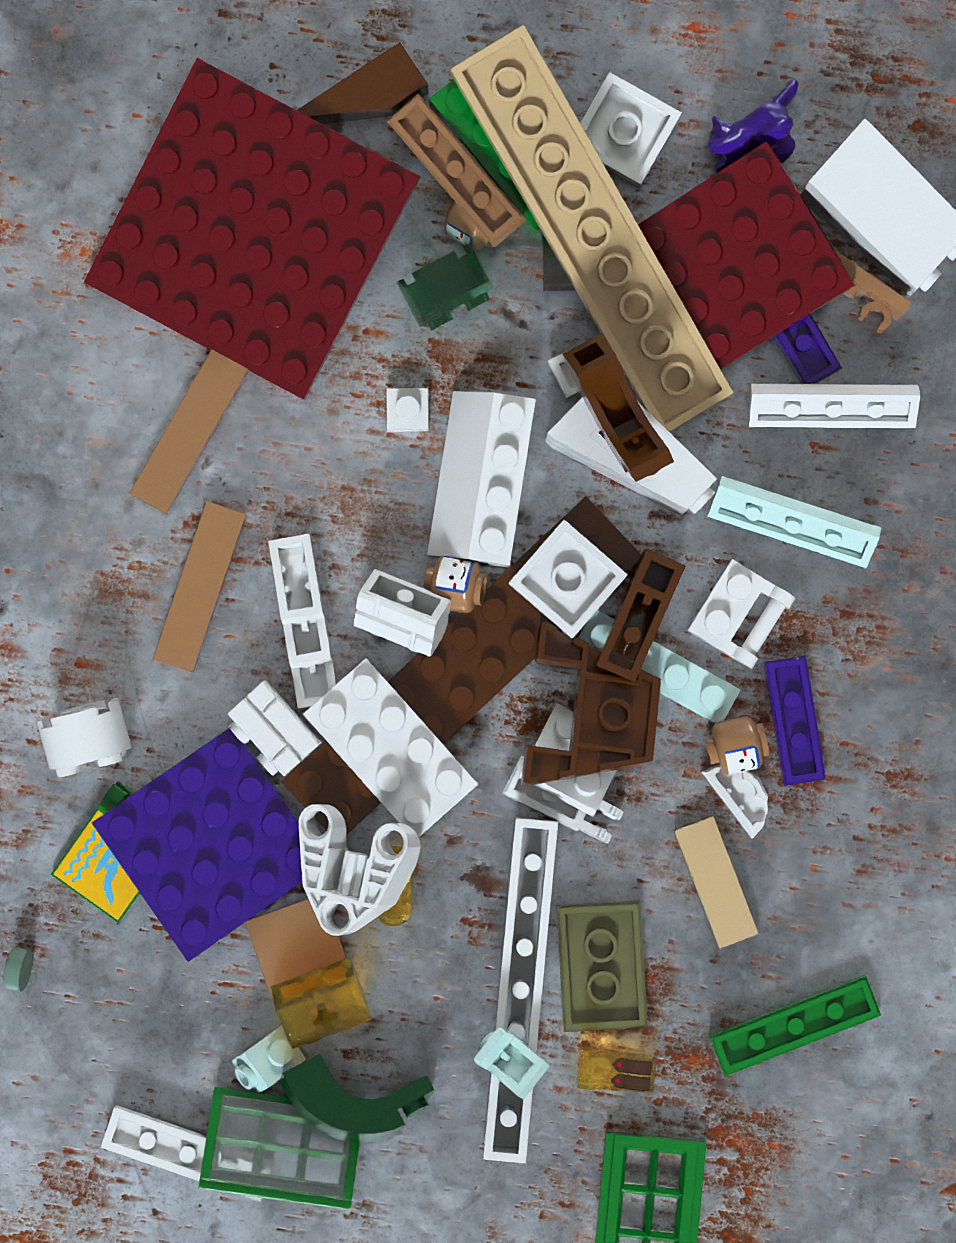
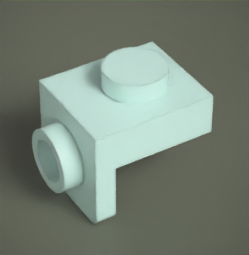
[231,1025,306,1093]
[474,1027,550,1099]

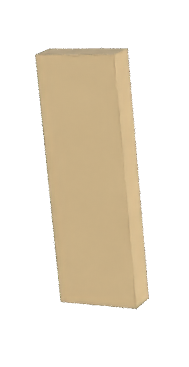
[673,816,759,949]

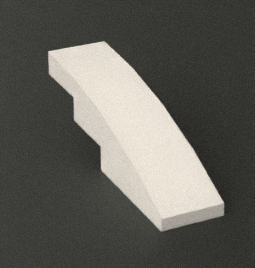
[268,534,337,712]

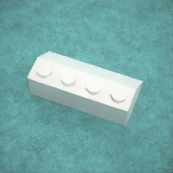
[427,391,536,568]

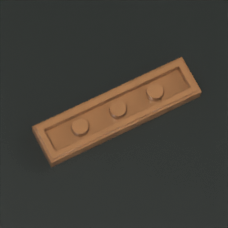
[387,94,526,248]
[130,349,249,514]
[153,501,247,673]

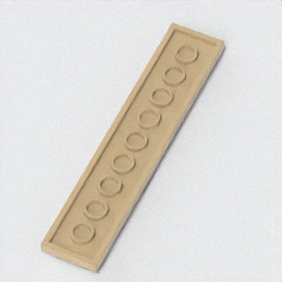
[448,24,733,432]

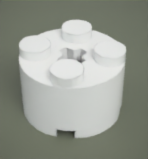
[36,698,132,777]

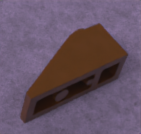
[297,42,429,124]
[596,549,686,682]

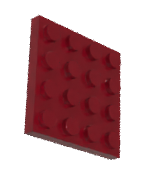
[638,141,856,370]

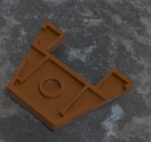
[521,622,661,786]

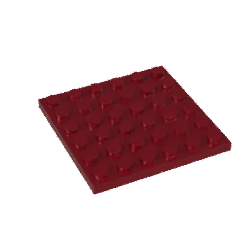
[84,58,421,400]

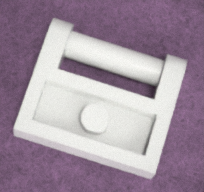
[687,559,796,669]

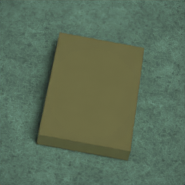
[556,900,648,1032]

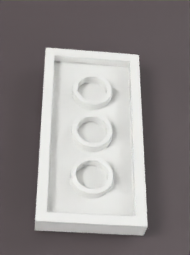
[303,658,478,838]

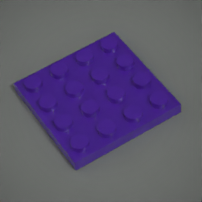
[91,726,302,962]

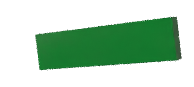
[709,975,882,1076]

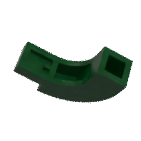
[280,1054,434,1142]

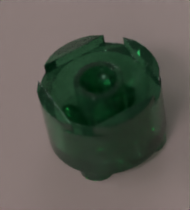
[396,243,494,331]

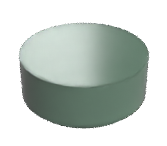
[3,947,33,992]

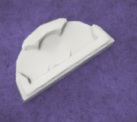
[701,764,768,839]

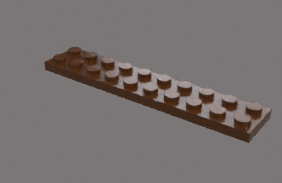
[281,496,641,835]

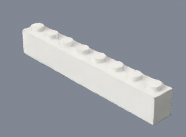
[483,816,558,1164]

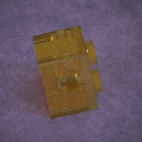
[271,958,372,1049]

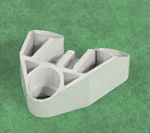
[299,804,421,936]

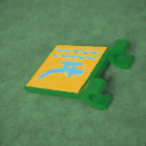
[51,781,140,923]

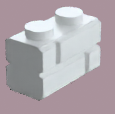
[354,569,451,657]
[227,680,323,777]

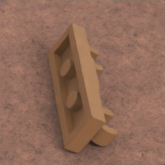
[834,249,912,334]

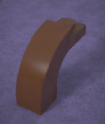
[563,334,674,482]

